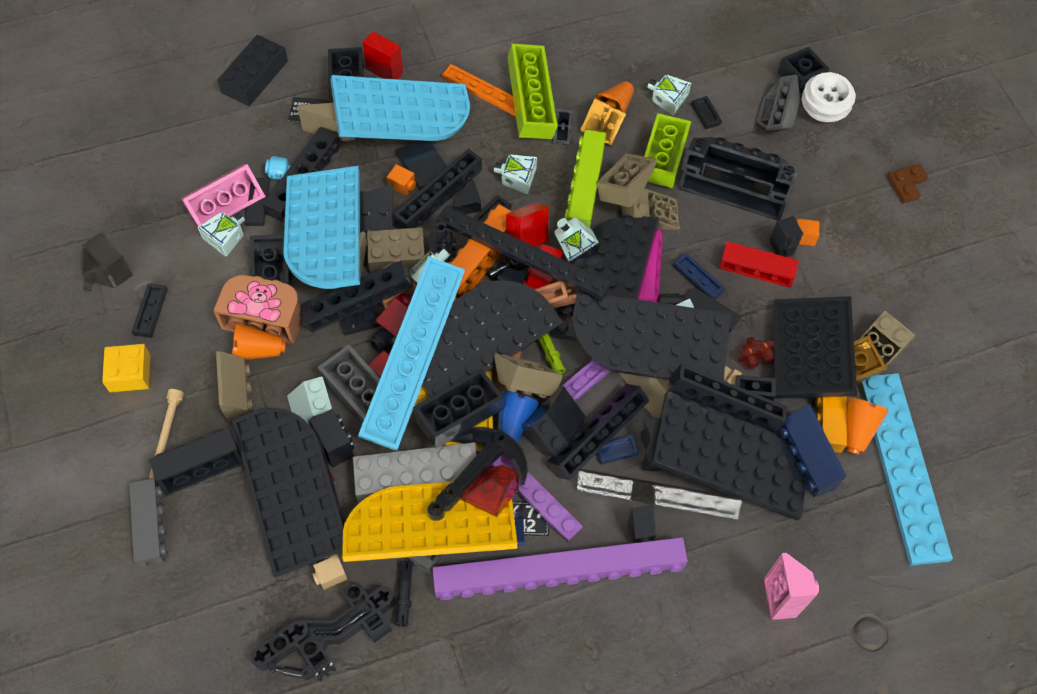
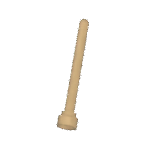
[149,389,184,480]

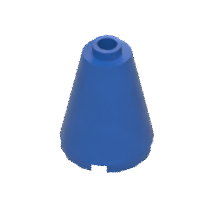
[497,391,539,442]

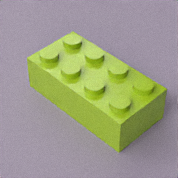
[644,113,691,188]

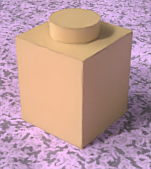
[312,555,347,590]

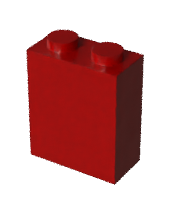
[362,31,403,80]
[506,203,549,247]

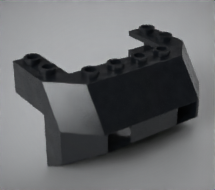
[678,137,798,221]

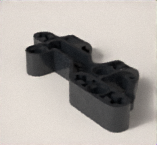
[250,582,395,682]

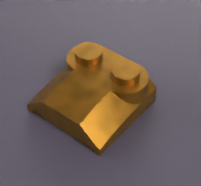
[854,335,887,385]

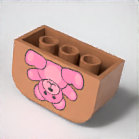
[214,275,302,345]

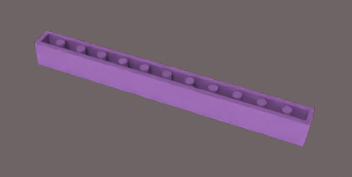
[432,538,688,600]

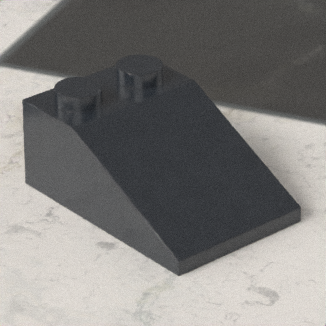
[250,234,291,285]
[522,386,586,457]

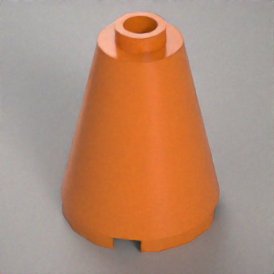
[593,81,634,112]
[232,323,286,360]
[846,397,888,455]

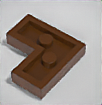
[887,164,928,204]

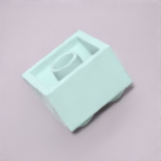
[287,376,332,424]

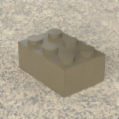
[367,228,425,274]

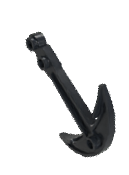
[427,427,528,521]

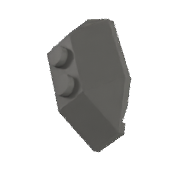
[756,75,800,131]

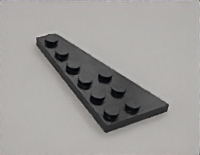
[283,184,393,238]

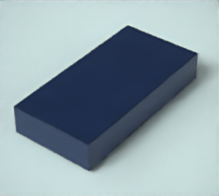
[597,435,639,465]

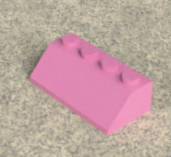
[181,164,265,227]
[764,553,819,620]

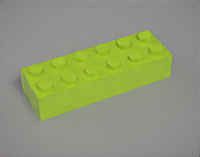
[507,44,558,139]
[565,130,606,228]

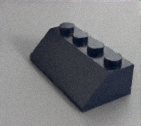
[779,404,846,497]

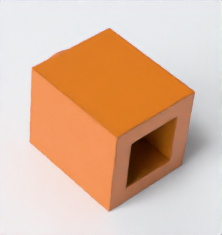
[387,164,416,196]
[797,219,819,246]

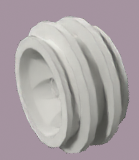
[801,72,856,122]

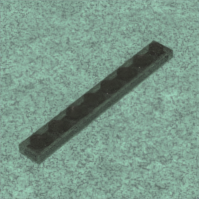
[576,469,742,520]

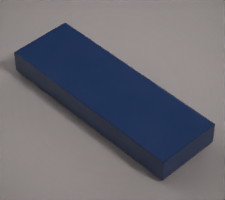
[672,253,726,300]

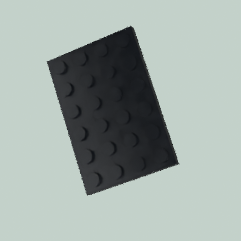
[774,296,857,398]

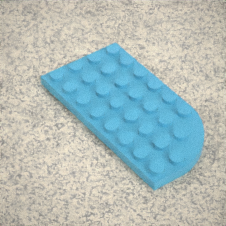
[330,75,470,141]
[284,166,360,289]

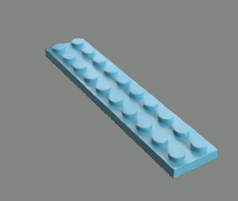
[358,256,465,451]
[860,373,953,566]

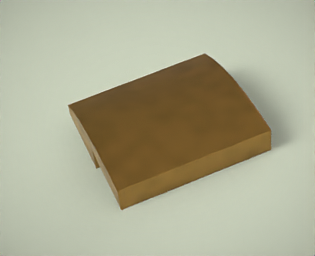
[580,98,626,145]

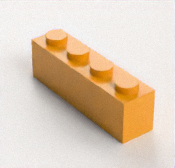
[815,397,847,453]

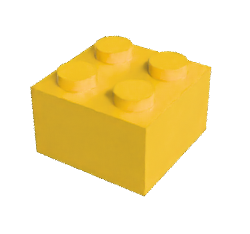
[102,344,150,392]

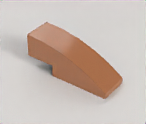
[535,281,581,308]

